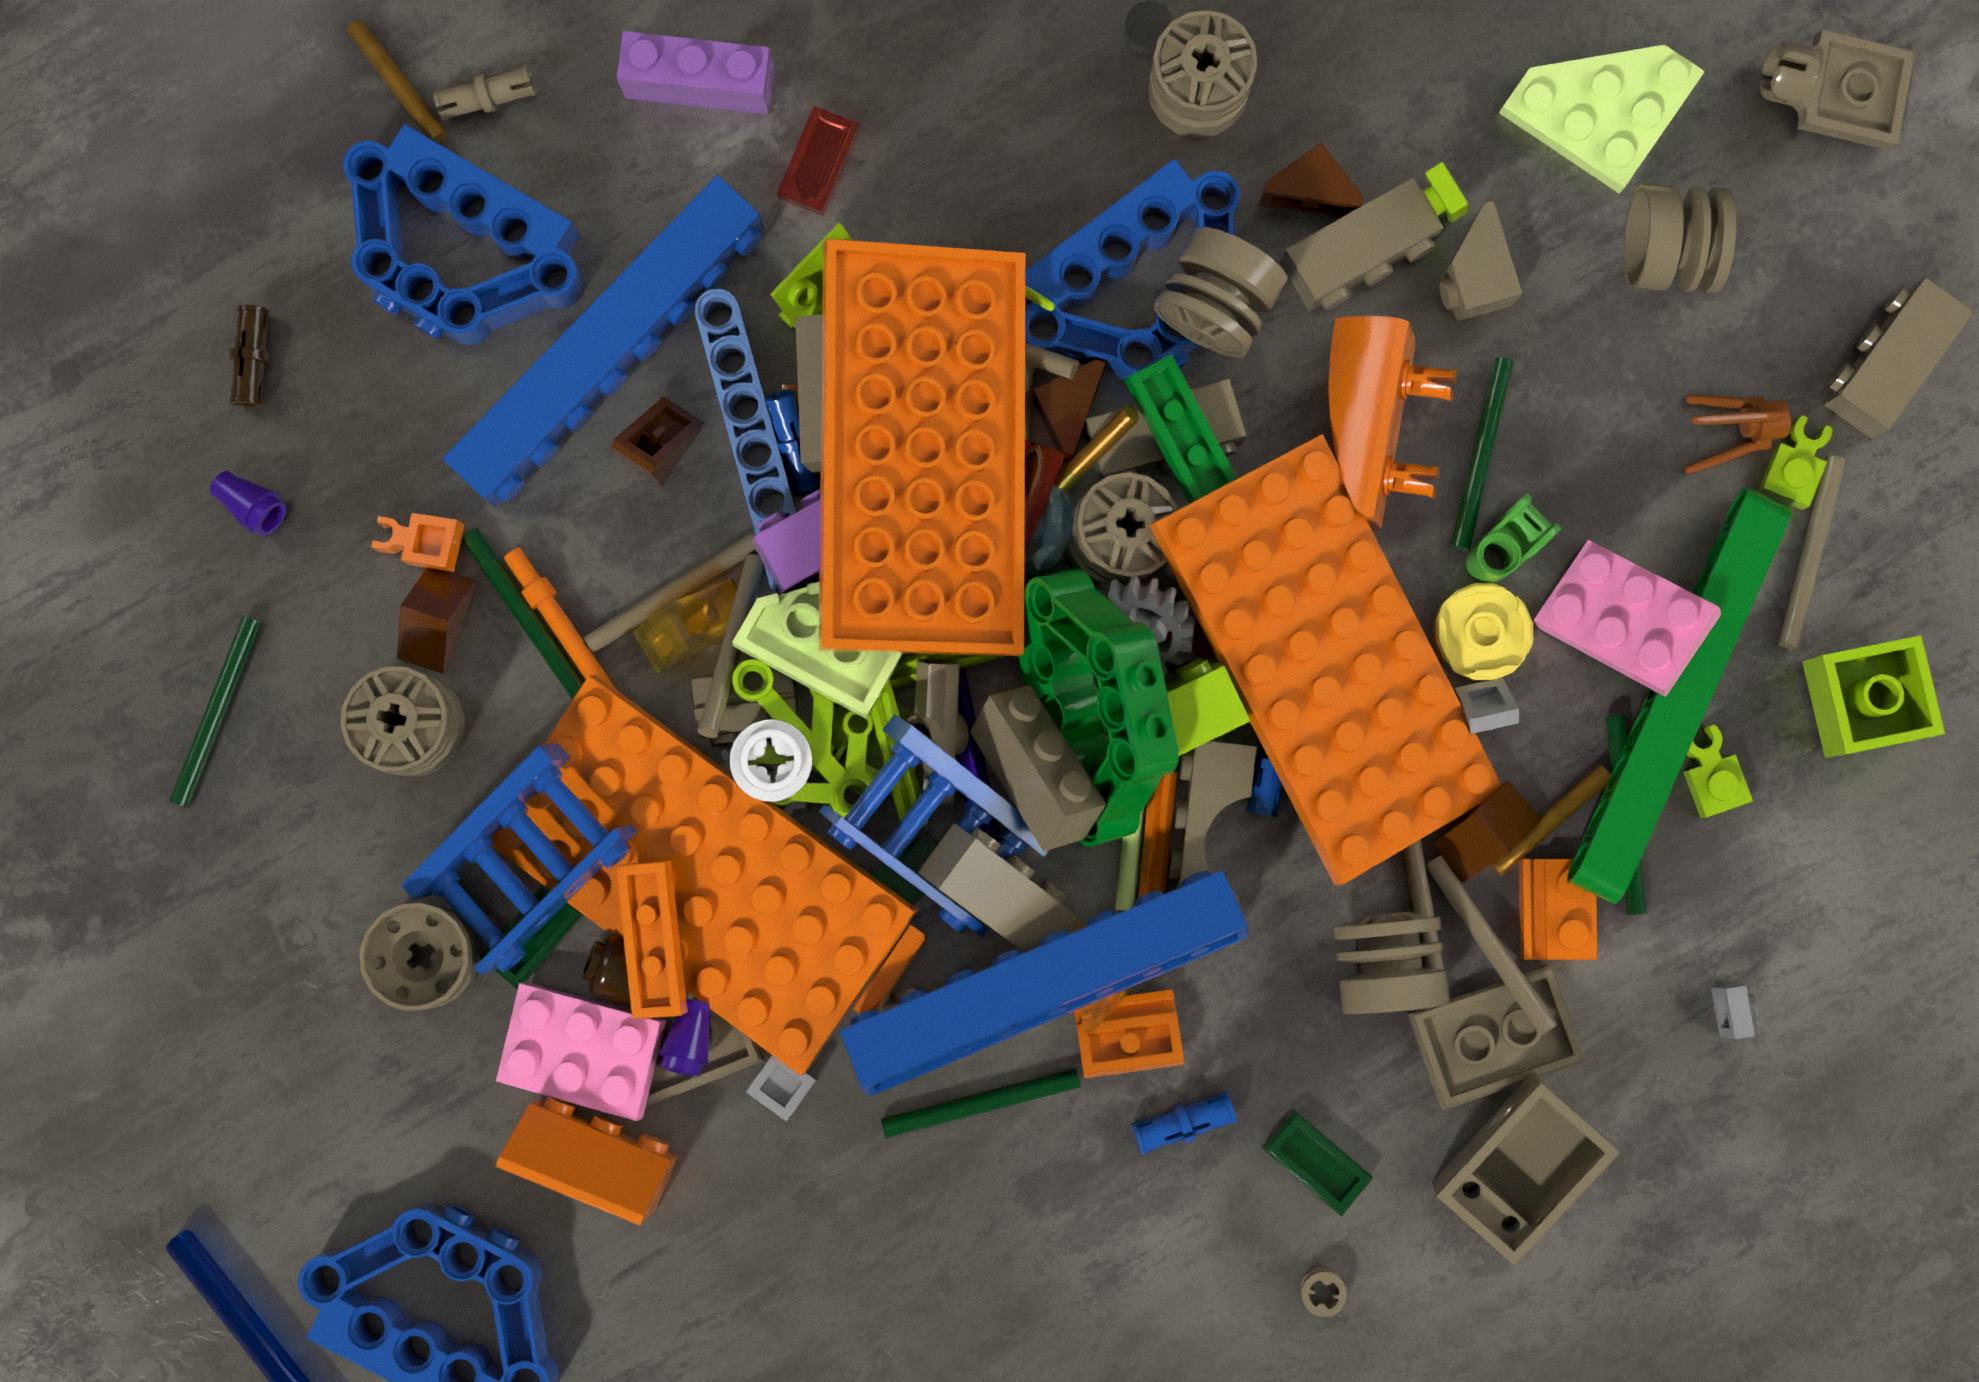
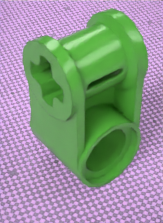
[1465,492,1562,584]

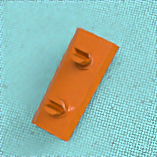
[1328,316,1457,531]

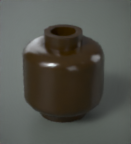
[582,934,631,1007]

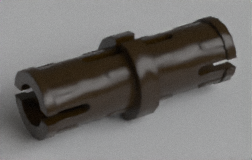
[229,305,270,408]

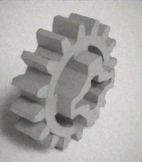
[1098,576,1196,674]

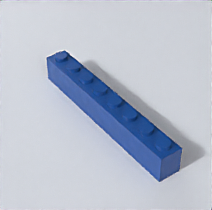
[442,175,765,507]
[839,870,1248,1097]

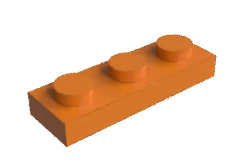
[616,860,688,1019]

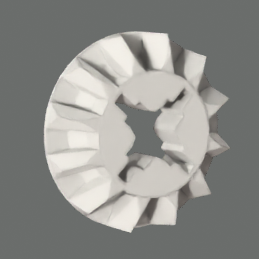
[730,720,812,802]

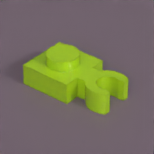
[1422,162,1469,223]
[1757,415,1832,510]
[1683,724,1753,818]

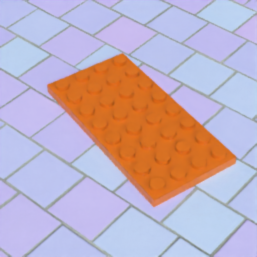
[819,239,1025,656]
[1149,434,1502,885]
[491,675,918,1076]

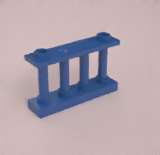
[819,714,1049,937]
[401,743,638,975]

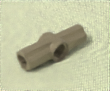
[906,658,969,814]

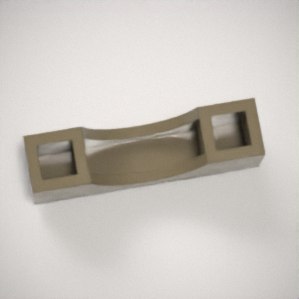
[1168,741,1256,948]

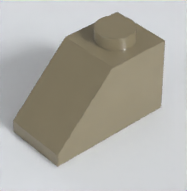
[1439,201,1523,322]

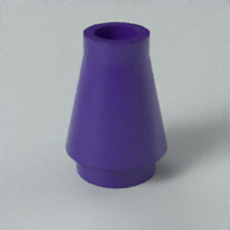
[210,471,286,536]
[659,999,712,1077]

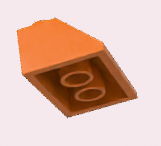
[495,1096,678,1225]

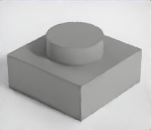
[1455,677,1519,734]
[1711,984,1758,1039]
[746,1055,817,1122]

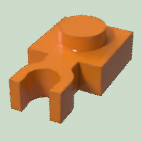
[371,513,465,572]

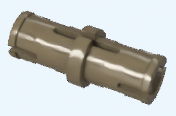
[433,64,537,121]

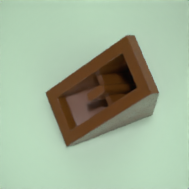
[1259,142,1363,218]
[1033,359,1106,463]
[611,396,704,486]
[397,568,477,674]
[1430,780,1541,882]

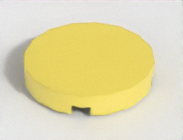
[1433,583,1533,681]

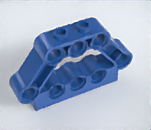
[343,124,584,345]
[1025,158,1240,383]
[298,1203,559,1382]

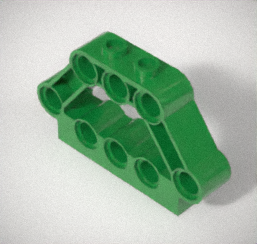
[1018,568,1179,847]

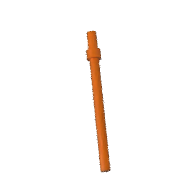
[504,547,617,690]

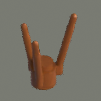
[1685,394,1791,474]

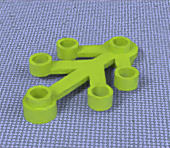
[732,659,874,818]

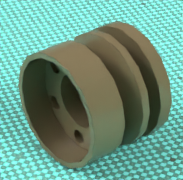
[1148,10,1258,139]
[1623,184,1737,293]
[1153,227,1288,358]
[1061,472,1178,592]
[340,666,466,777]
[359,903,480,1011]
[1333,912,1450,1014]

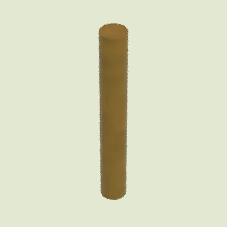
[347,19,448,143]
[1029,406,1139,517]
[1489,765,1611,877]

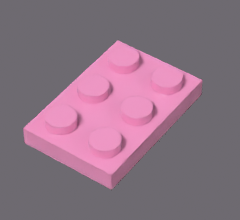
[1534,540,1721,697]
[496,982,666,1121]

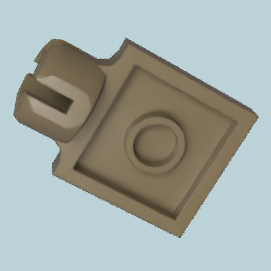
[1760,29,1915,151]

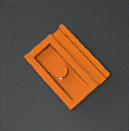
[1519,859,1597,960]
[1074,989,1184,1079]

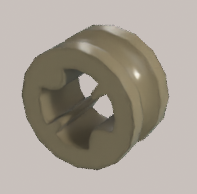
[1300,1267,1347,1317]

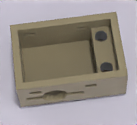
[1432,1072,1620,1266]

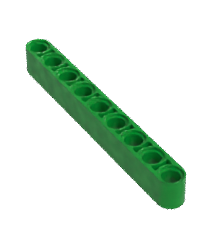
[1567,487,1792,905]

